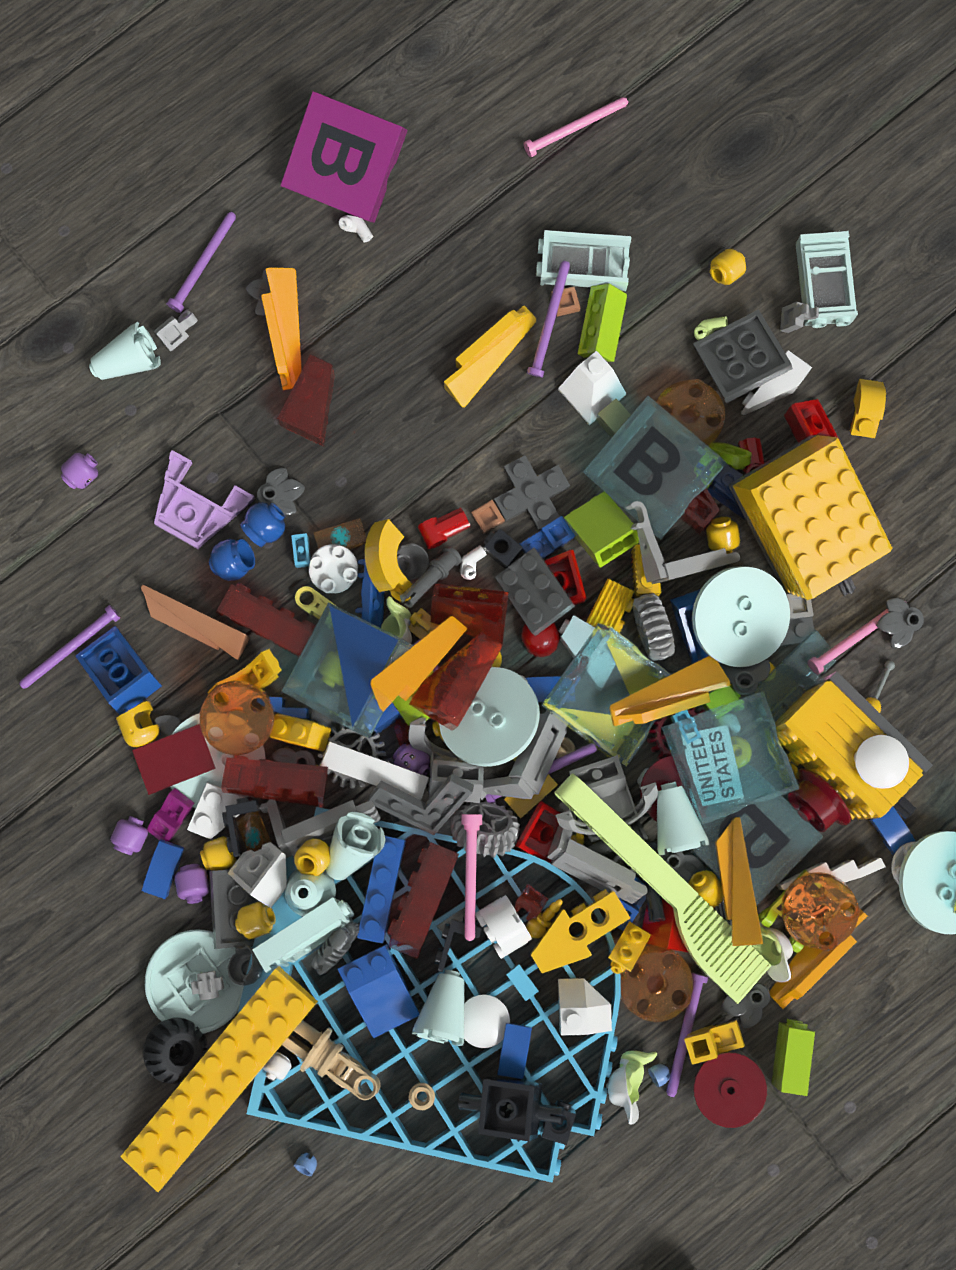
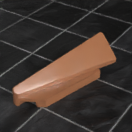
[141,584,250,660]

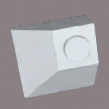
[558,351,626,425]

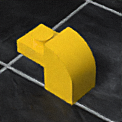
[850,379,886,438]
[684,1020,745,1065]

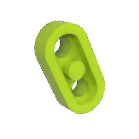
[708,443,752,469]

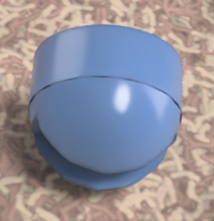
[648,1064,670,1087]
[294,1153,317,1176]

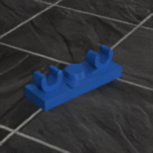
[355,559,385,631]

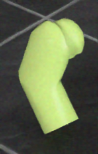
[694,316,728,340]

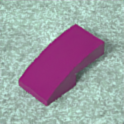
[147,788,194,842]

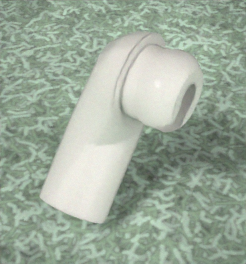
[339,215,373,243]
[460,545,487,580]

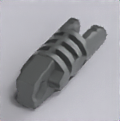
[311,922,360,975]

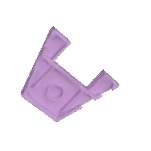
[154,450,255,549]

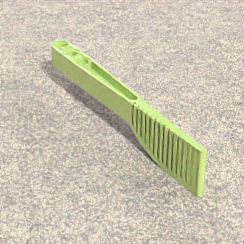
[554,774,771,1004]

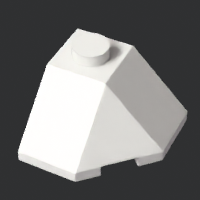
[227,842,287,908]
[558,978,612,1035]

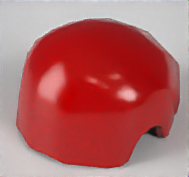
[521,623,560,657]

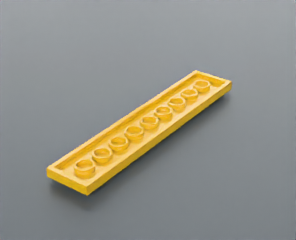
[120,966,318,1192]

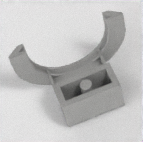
[409,718,484,803]
[556,755,658,835]

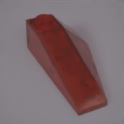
[409,632,503,731]

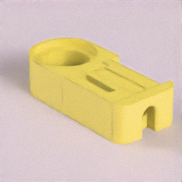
[295,586,343,629]

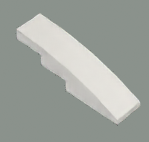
[320,742,429,800]
[777,858,885,890]

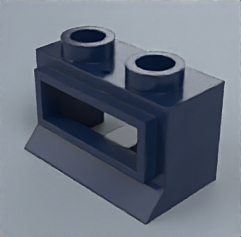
[706,463,746,520]

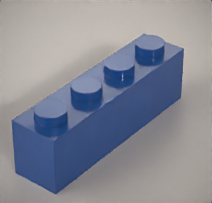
[357,836,406,943]

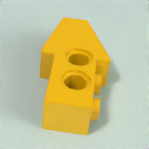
[530,889,630,973]

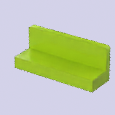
[578,283,627,362]

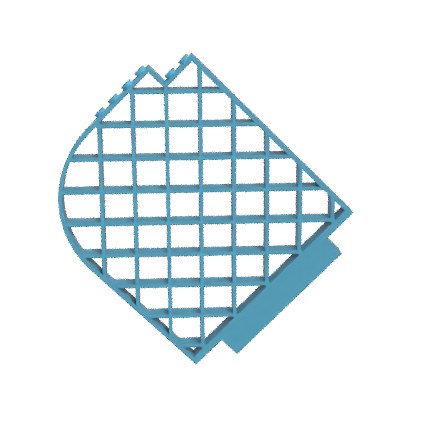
[238,807,621,1182]

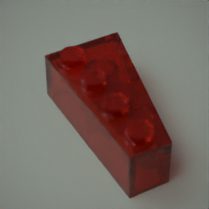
[215,583,320,659]
[221,755,328,808]
[387,842,459,959]

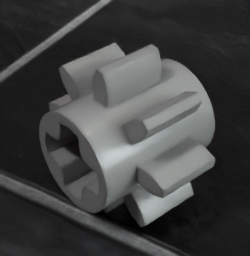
[191,971,224,1000]

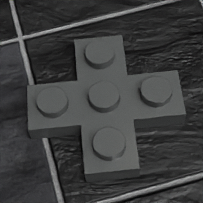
[494,455,570,531]

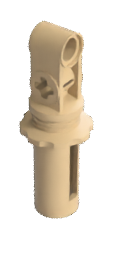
[282,1020,380,1100]

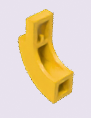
[365,519,412,602]
[207,649,282,711]

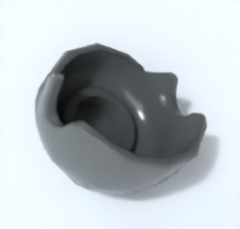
[397,543,429,581]
[227,945,263,986]

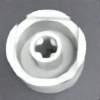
[475,895,532,959]

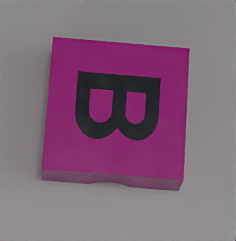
[281,92,408,223]

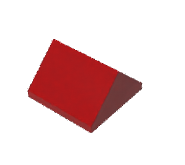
[784,399,840,443]
[545,550,586,605]
[515,801,560,863]
[642,898,689,953]

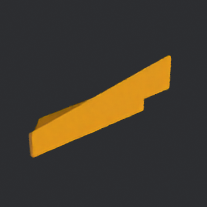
[261,268,302,391]

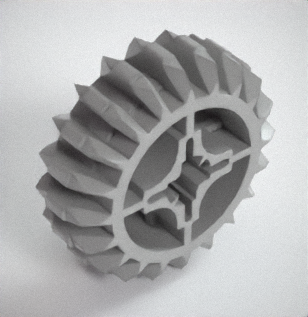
[632,593,675,661]
[318,721,386,789]
[450,800,520,858]

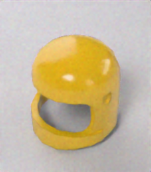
[116,701,159,748]

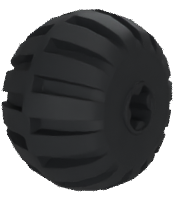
[143,1018,207,1084]

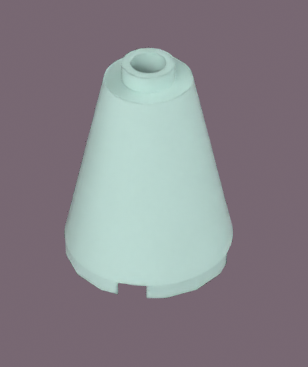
[89,322,161,380]
[657,782,709,855]
[325,812,385,880]
[285,870,336,916]
[412,970,464,1046]

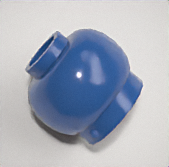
[240,502,285,547]
[209,539,255,581]

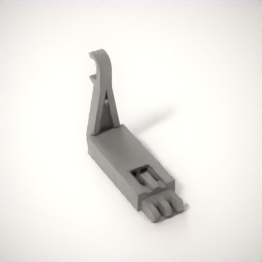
[625,501,740,585]
[481,701,568,800]
[254,785,380,858]
[547,802,648,904]

